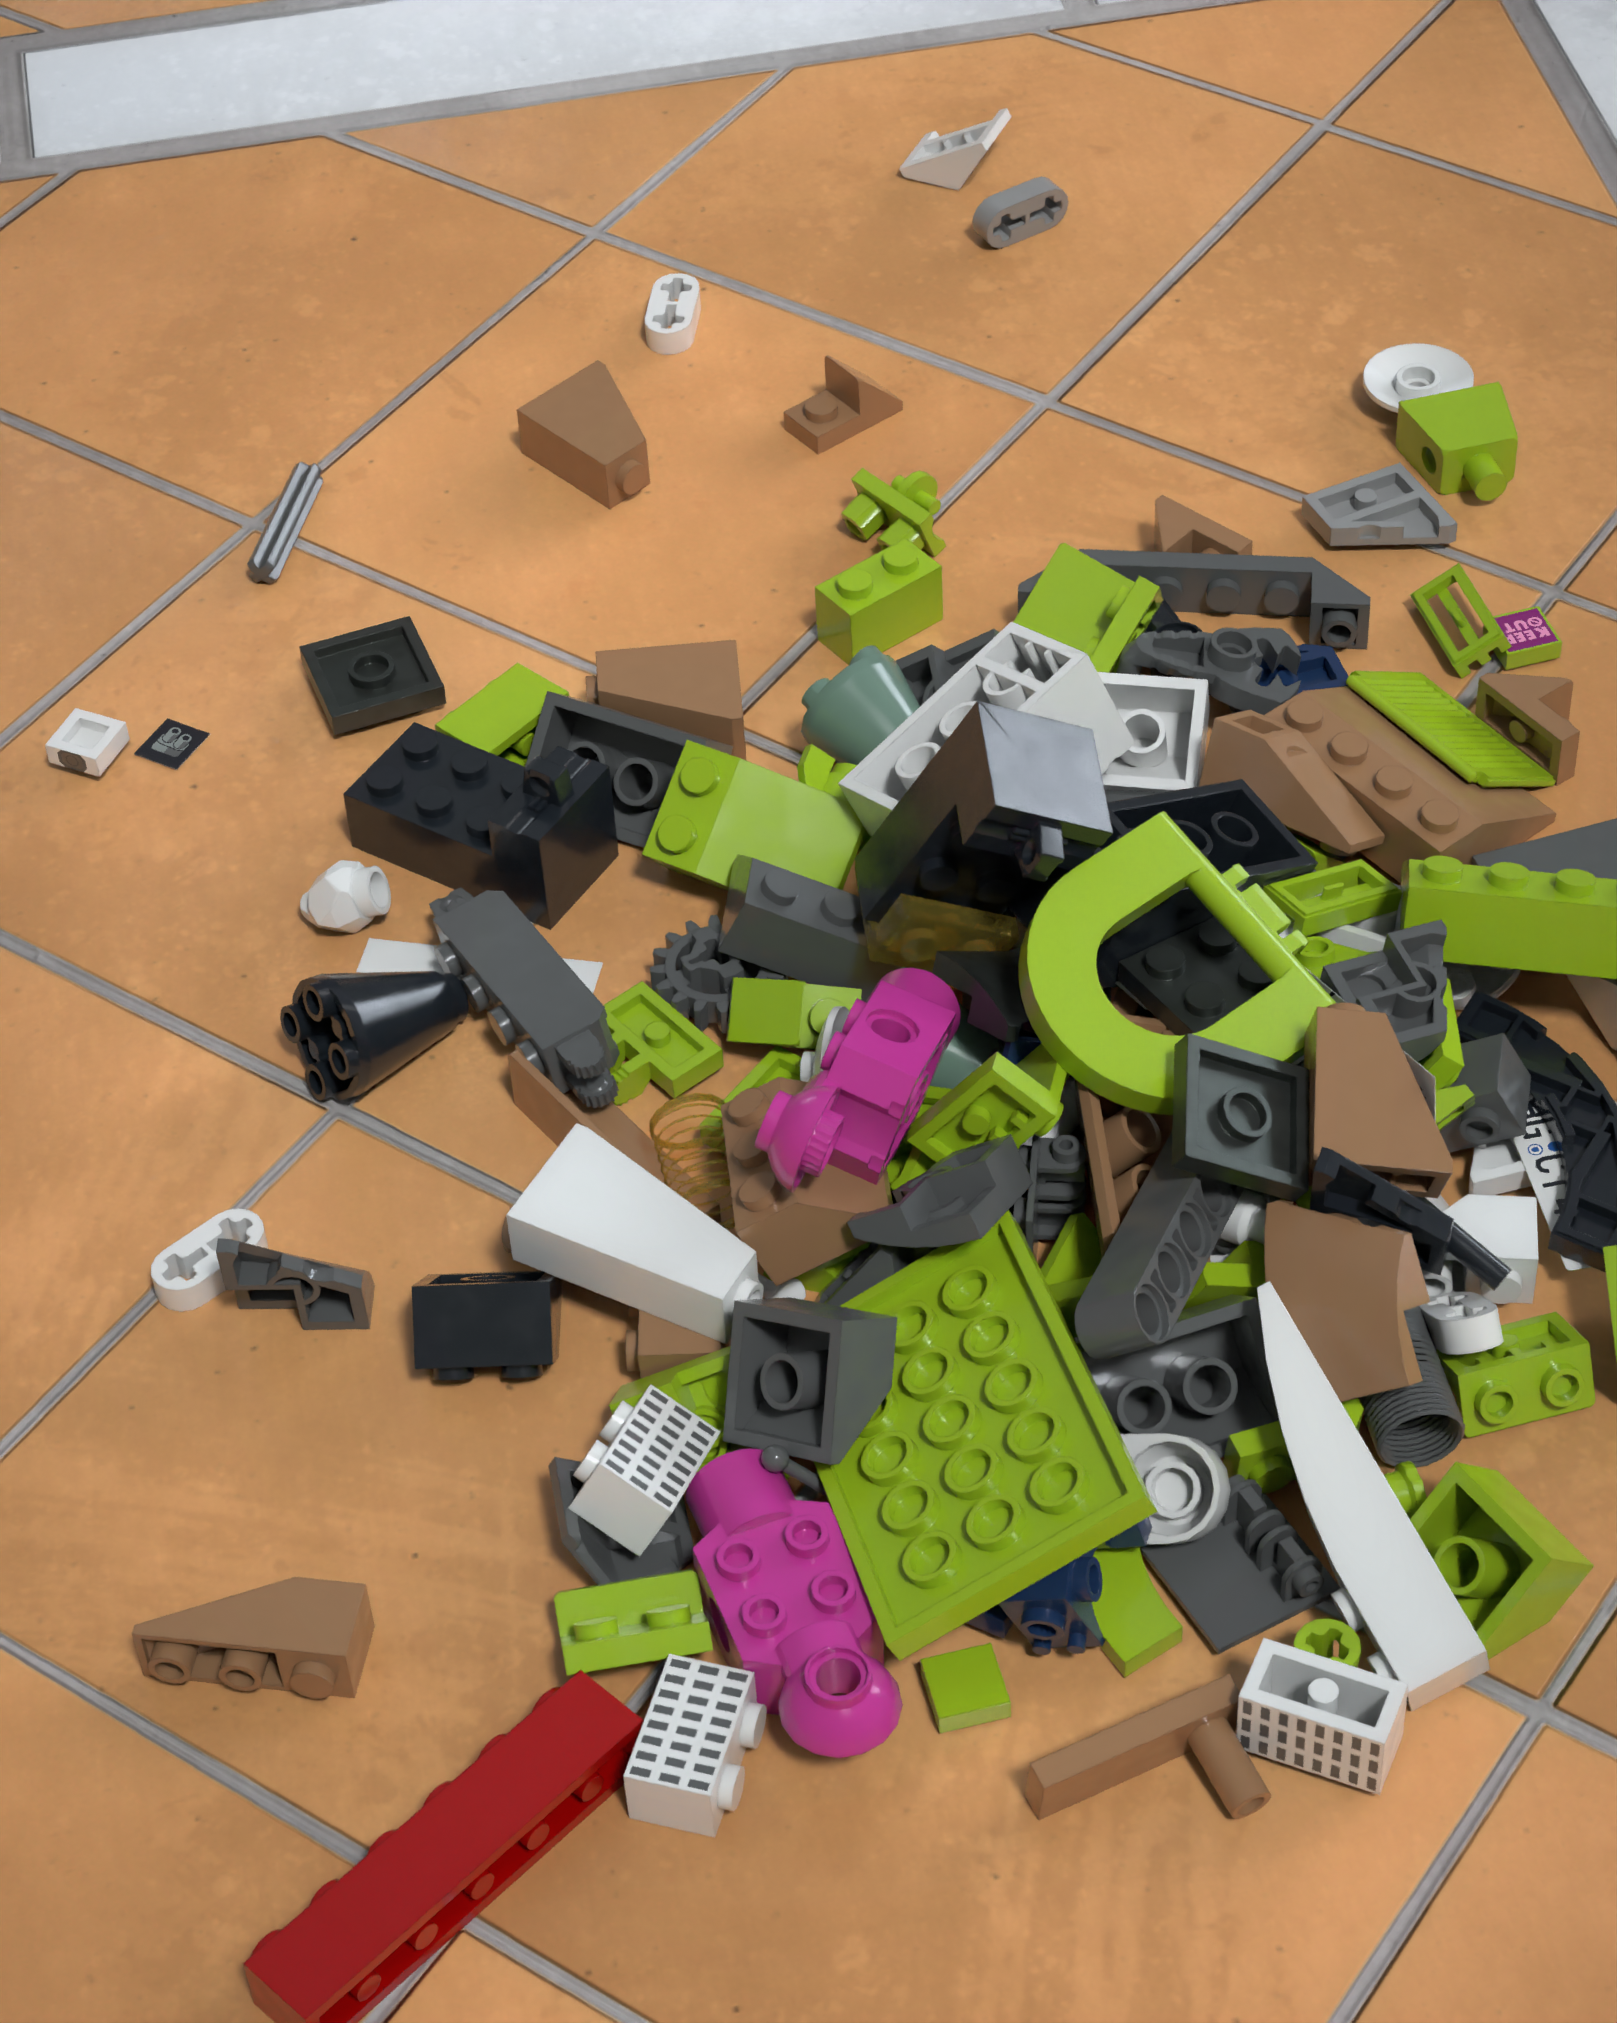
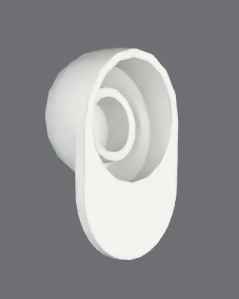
[1120,1433,1231,1544]

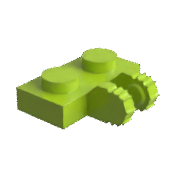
[603,981,724,1106]

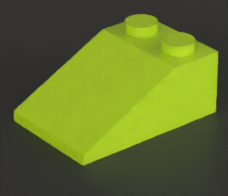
[642,740,866,891]

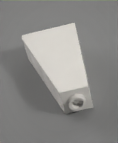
[506,1123,764,1344]

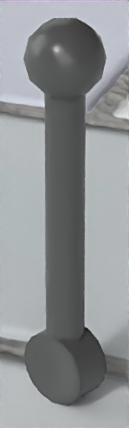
[761,1444,828,1497]

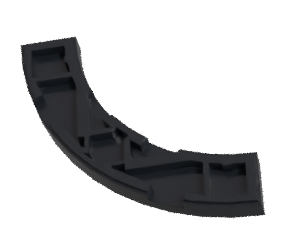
[1457,990,1617,1272]

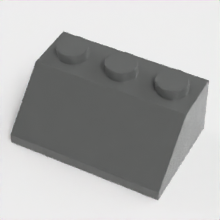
[525,691,733,848]
[718,854,927,1002]
[1076,1294,1279,1458]

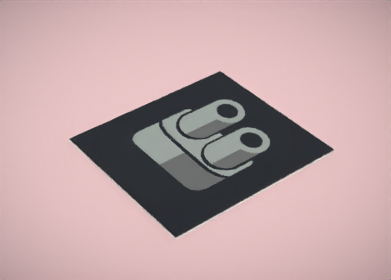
[134,718,210,770]

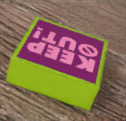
[1483,606,1562,670]

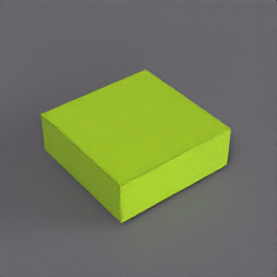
[920,1643,1011,1733]

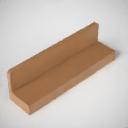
[508,1050,721,1223]

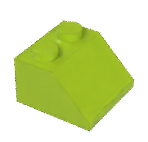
[1410,1462,1594,1660]

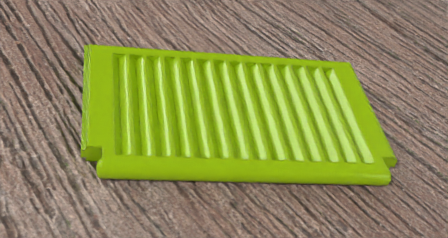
[1346,671,1556,787]

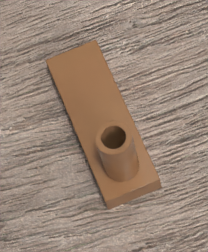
[1024,1674,1272,1821]

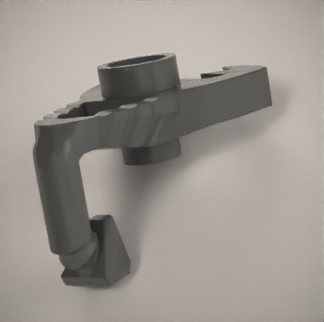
[1116,627,1301,715]

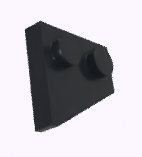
[1309,1147,1454,1275]

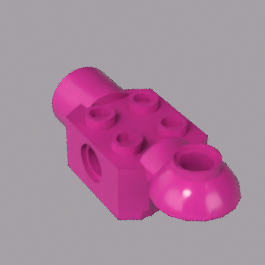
[755,968,961,1193]
[686,1448,903,1758]

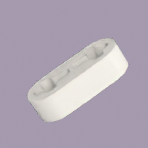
[645,273,701,355]
[151,1208,268,1312]
[1420,1292,1504,1355]

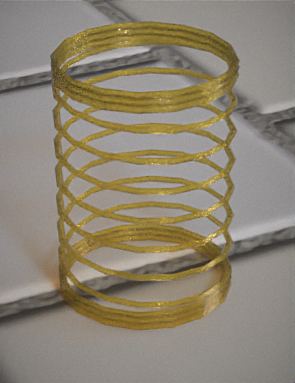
[649,1093,735,1230]

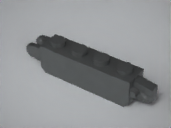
[429,887,620,1109]

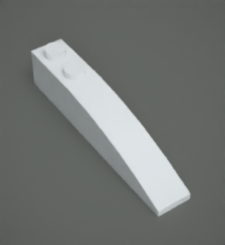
[1257,1281,1490,1712]

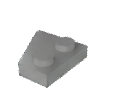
[1301,463,1457,546]

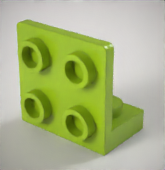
[1013,543,1163,673]
[907,1044,1070,1162]

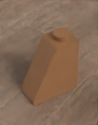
[517,360,650,509]
[586,640,747,761]
[1304,1003,1453,1199]

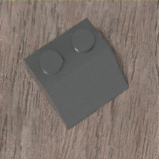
[723,1297,897,1465]

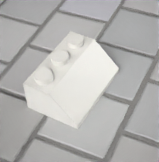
[1097,672,1210,793]

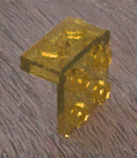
[855,864,1020,973]

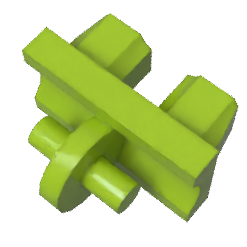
[841,468,946,557]

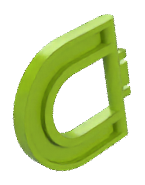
[1018,811,1336,1115]

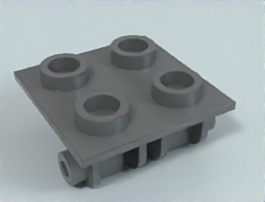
[1013,1134,1087,1261]
[1140,1475,1341,1654]

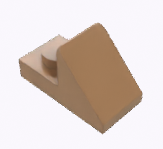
[783,355,903,455]
[1154,495,1253,555]
[1475,673,1580,786]

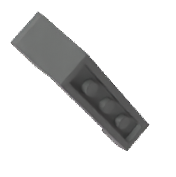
[1018,549,1371,650]

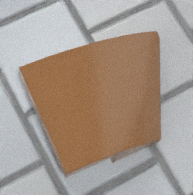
[1264,1199,1430,1401]

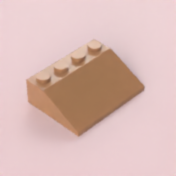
[1264,686,1556,883]

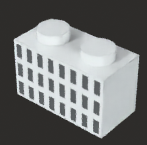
[569,1384,720,1557]
[1236,1638,1408,1795]
[623,1654,766,1838]

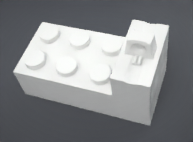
[838,622,1135,836]

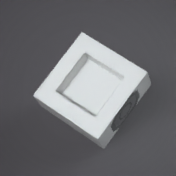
[45,708,130,777]

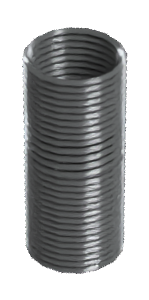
[1358,1306,1465,1467]

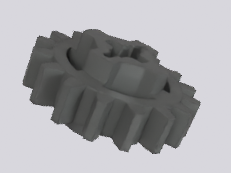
[650,915,788,1033]

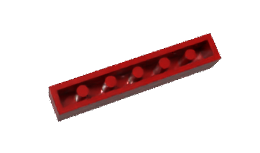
[243,1670,644,2023]

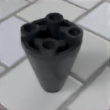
[280,971,469,1101]

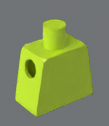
[1395,382,1518,501]

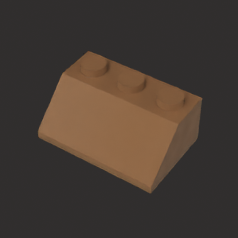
[721,1077,893,1286]
[1075,1079,1211,1262]

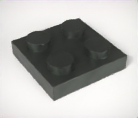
[299,616,446,735]
[1118,917,1273,1035]
[1172,1033,1309,1202]

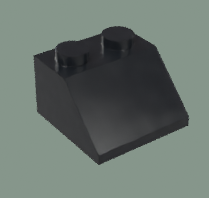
[412,1270,562,1380]

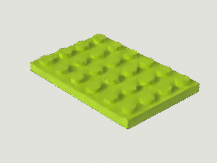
[814,1210,1158,1661]

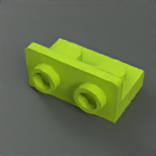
[1436,1312,1595,1437]
[554,1569,713,1676]

